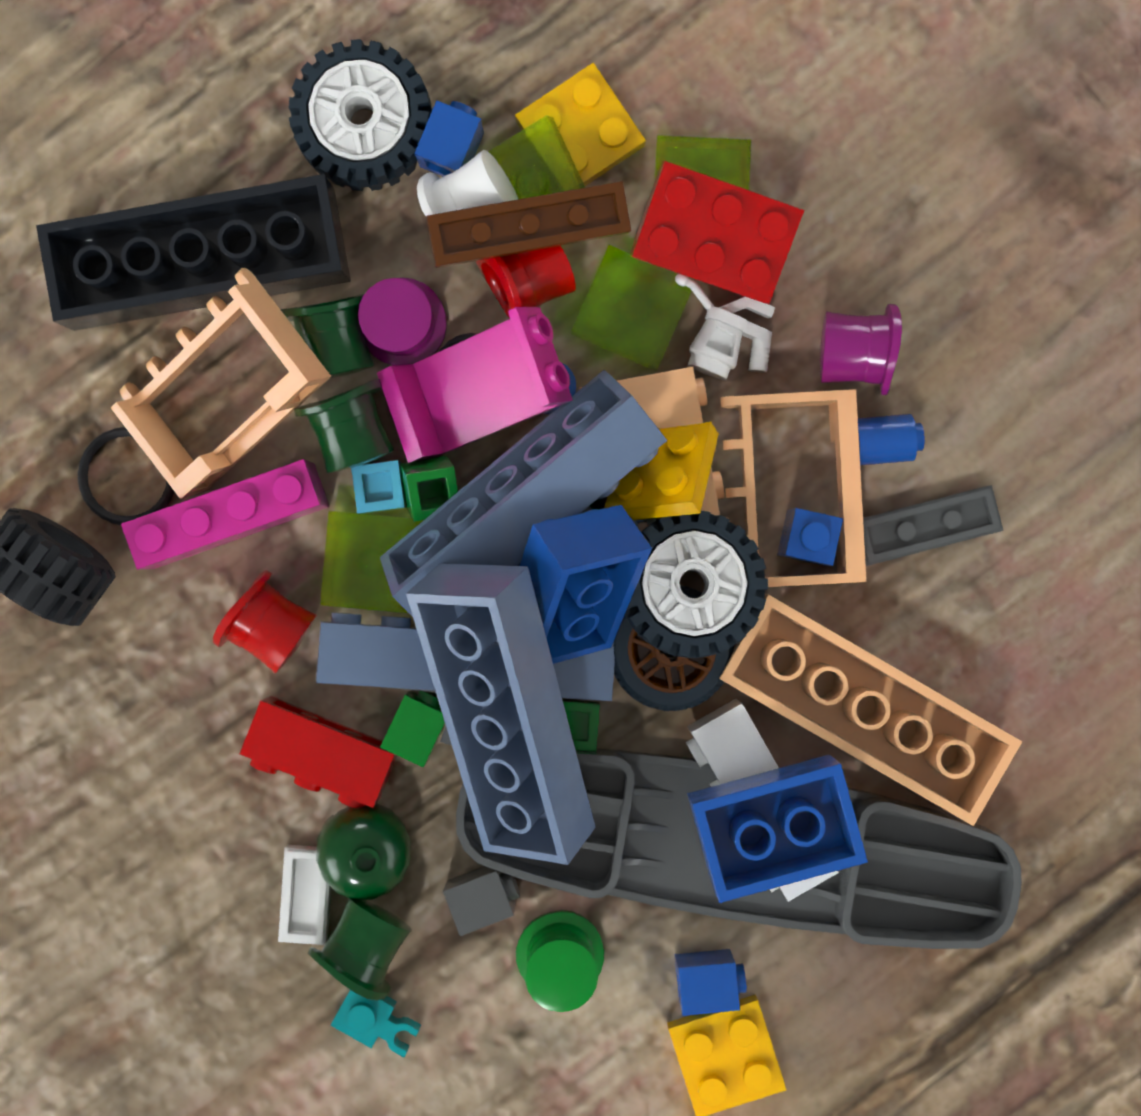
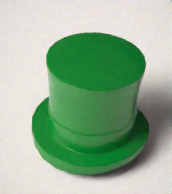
[516,910,604,1012]

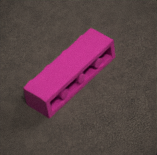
[121,459,330,570]

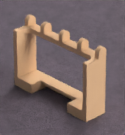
[111,268,331,499]
[720,389,866,587]

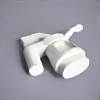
[675,273,775,380]

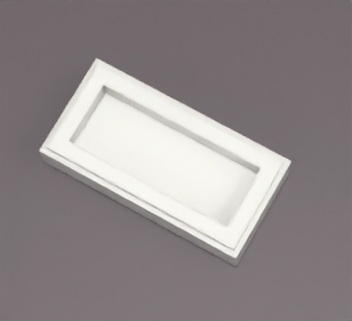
[278,845,332,945]

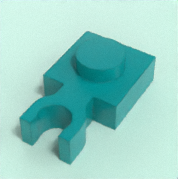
[330,990,421,1058]

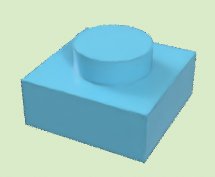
[351,460,407,514]

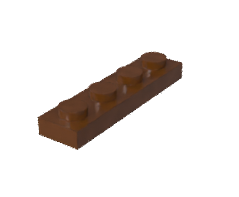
[426,181,632,268]

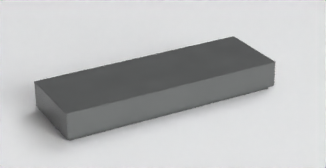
[863,485,1004,566]

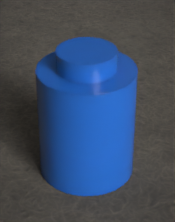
[858,414,925,466]

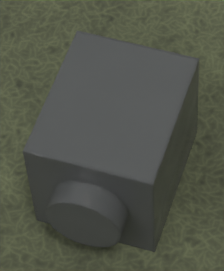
[443,866,520,936]

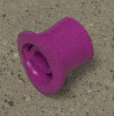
[358,277,447,365]
[820,304,902,395]

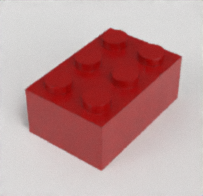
[630,160,805,305]

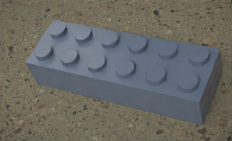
[380,370,667,617]
[406,563,596,865]

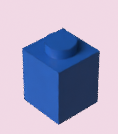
[414,100,484,177]
[777,508,843,566]
[674,949,747,1016]

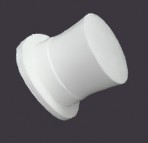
[417,150,518,216]

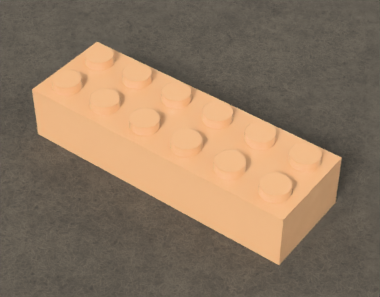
[719,594,1022,826]

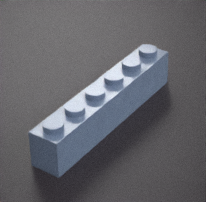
[316,612,615,701]

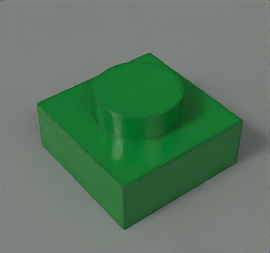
[563,700,600,752]

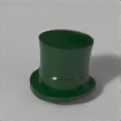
[280,293,374,378]
[294,379,394,473]
[308,898,412,1001]

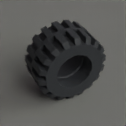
[0,508,116,626]

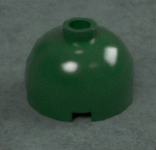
[316,803,411,900]

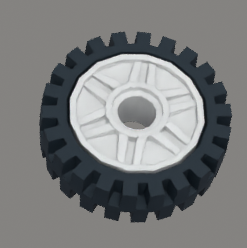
[288,39,432,191]
[625,511,768,658]

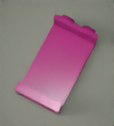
[377,307,573,463]

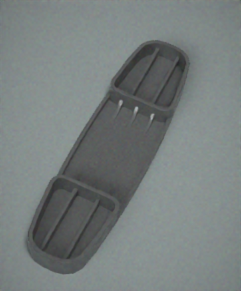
[456,748,1022,949]

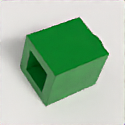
[400,456,458,522]
[380,690,446,768]

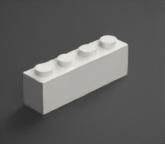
[686,698,839,902]

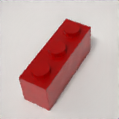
[239,696,397,809]

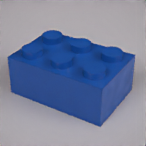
[519,505,652,664]
[687,754,868,903]

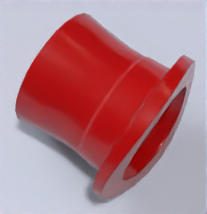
[476,246,576,319]
[213,570,317,674]

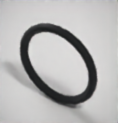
[77,427,175,525]

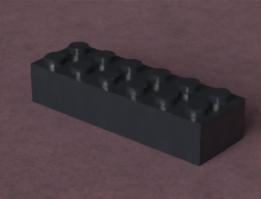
[36,174,351,331]

